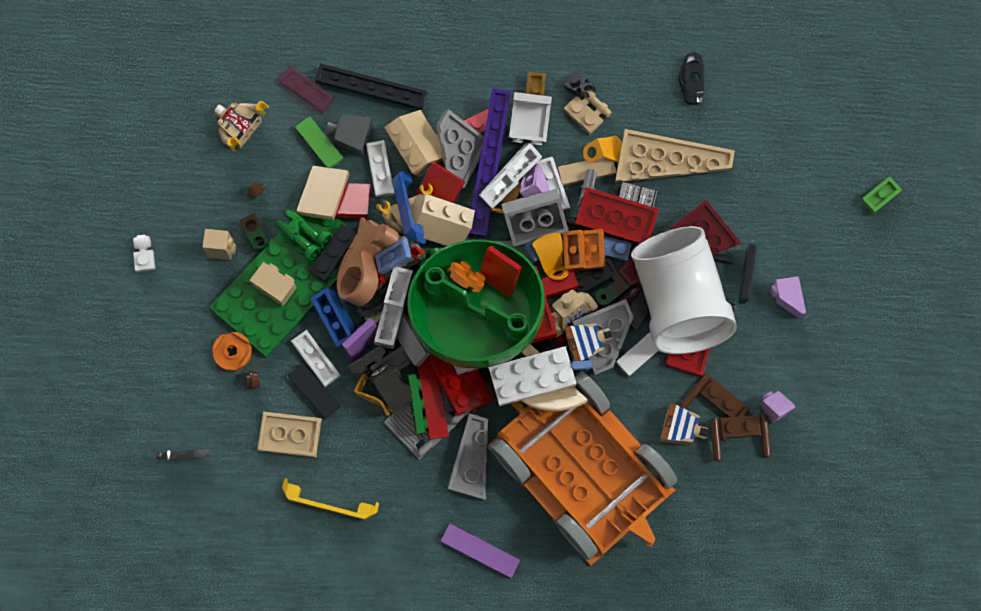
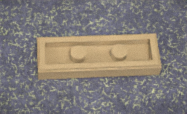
[558,157,617,186]

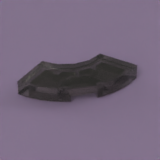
[156,449,211,460]

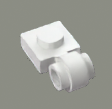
[133,234,156,272]

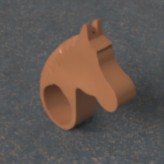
[337,217,399,307]

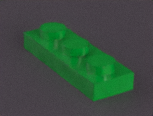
[406,374,428,435]

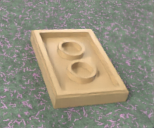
[296,166,349,220]
[257,412,322,458]

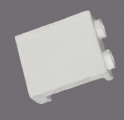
[509,92,552,145]

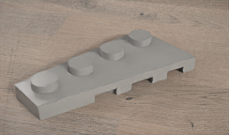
[447,413,488,500]

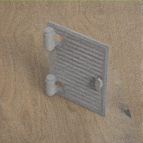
[383,384,470,460]

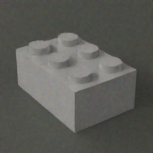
[502,188,568,247]

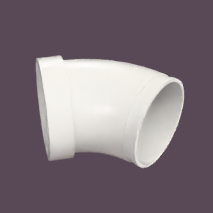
[631,226,737,354]

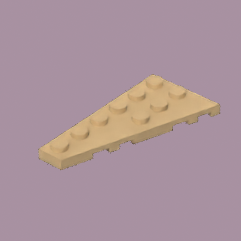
[615,129,735,183]

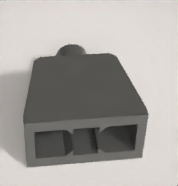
[326,115,372,157]

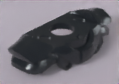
[678,52,704,105]

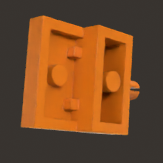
[563,229,606,271]

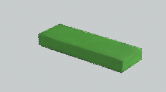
[295,116,344,168]

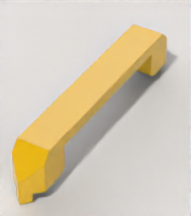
[282,479,379,520]

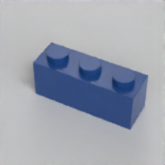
[311,288,357,349]

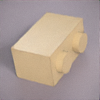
[203,229,236,260]
[250,262,297,306]

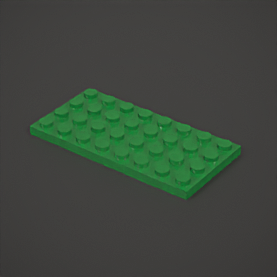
[209,215,353,358]

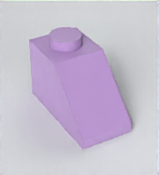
[520,163,550,197]
[771,276,806,318]
[759,391,795,424]

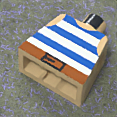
[564,323,613,361]
[660,403,708,445]

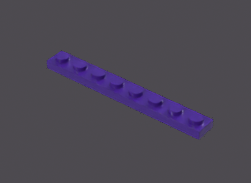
[469,88,511,237]

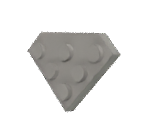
[436,109,484,188]
[572,299,633,375]

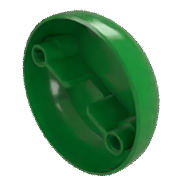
[408,240,545,368]

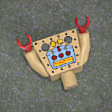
[551,290,601,348]

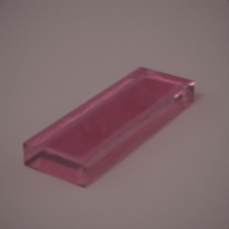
[279,66,334,113]

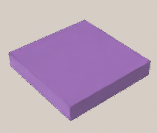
[342,318,378,362]

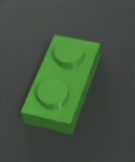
[861,176,902,214]

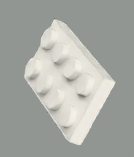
[489,346,576,406]

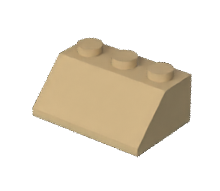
[384,110,443,177]
[412,194,475,247]

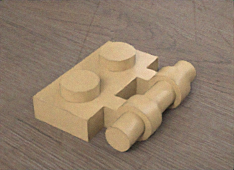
[563,90,612,135]

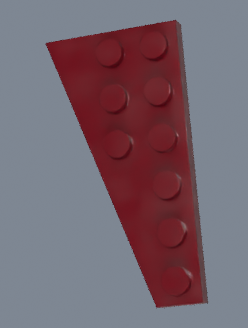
[618,200,742,286]

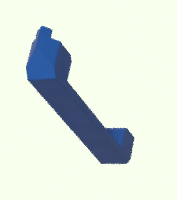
[392,171,426,244]

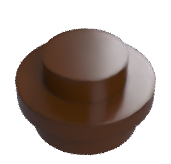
[247,182,264,199]
[245,370,260,390]

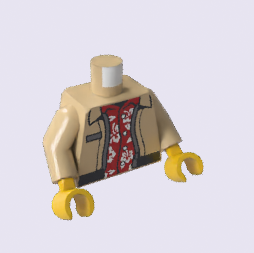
[214,101,270,152]

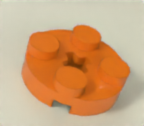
[447,260,486,292]
[213,332,252,372]

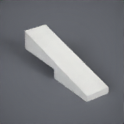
[479,143,542,209]
[374,267,413,349]

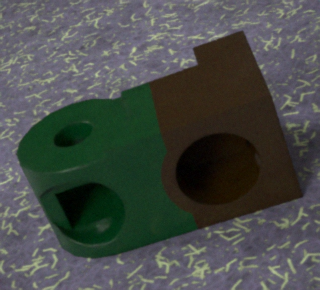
[239,213,269,252]
[594,273,630,308]

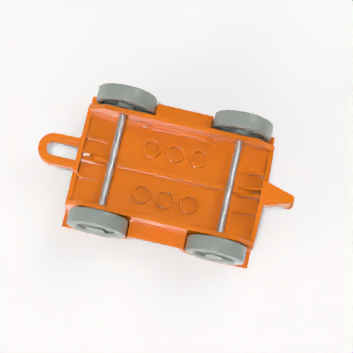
[487,370,677,566]

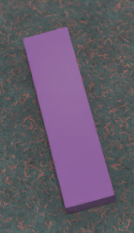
[441,524,520,578]

